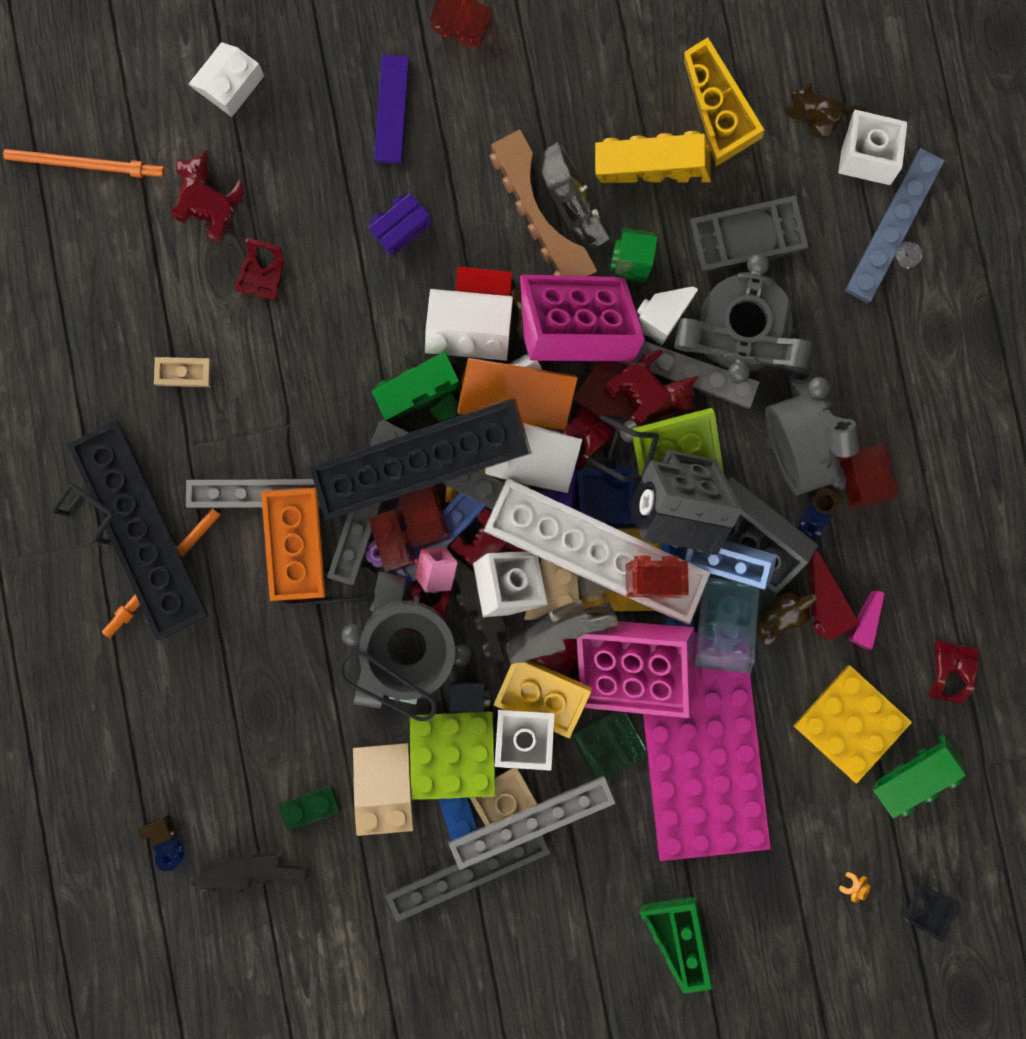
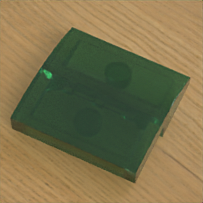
[571,711,648,780]

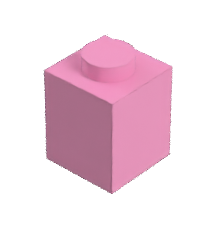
[415,547,457,593]

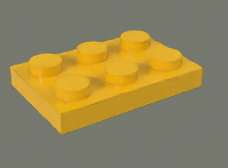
[494,654,592,739]

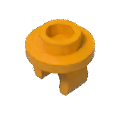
[839,872,871,903]

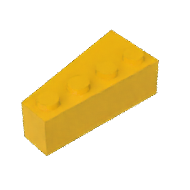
[684,37,764,166]
[595,131,711,183]

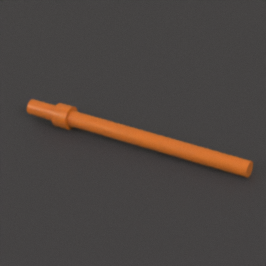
[3,149,165,178]
[102,508,220,638]

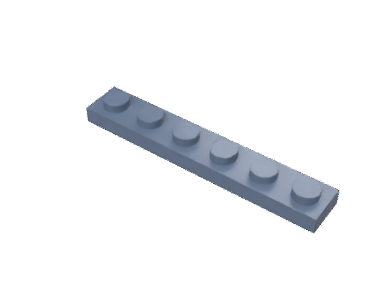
[845,148,945,303]

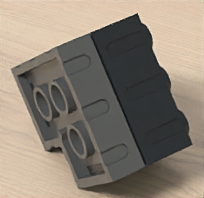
[628,449,743,554]

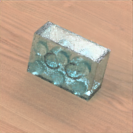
[694,578,759,674]

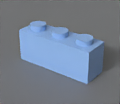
[685,540,778,589]

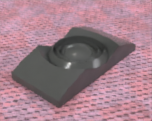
[689,195,808,273]

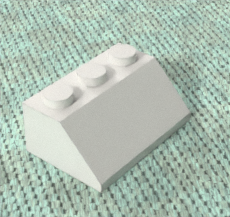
[425,289,513,361]

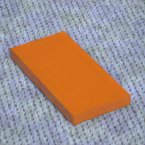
[457,358,577,430]
[261,487,326,601]

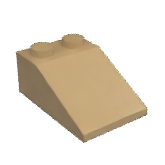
[353,743,415,836]

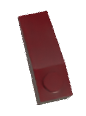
[808,551,859,640]

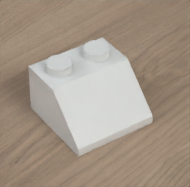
[189,42,264,117]
[838,110,907,185]
[637,286,698,346]
[473,551,547,617]
[495,710,554,770]

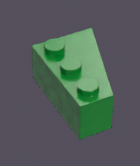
[610,227,657,285]
[372,352,461,423]
[873,733,966,819]
[639,896,713,994]

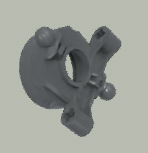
[674,254,813,384]
[765,370,860,495]
[341,572,472,709]

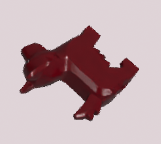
[171,149,246,243]
[605,349,699,427]
[449,507,541,568]

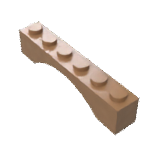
[489,129,597,276]

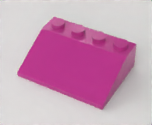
[520,275,645,361]
[576,619,695,718]

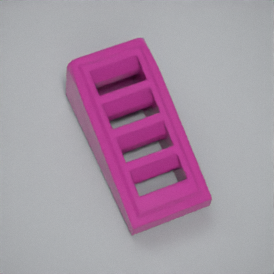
[847,591,884,650]

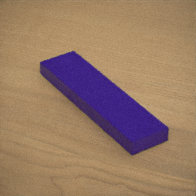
[374,55,409,164]

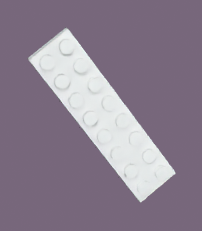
[484,479,710,625]

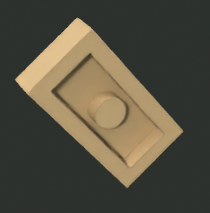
[154,357,212,387]

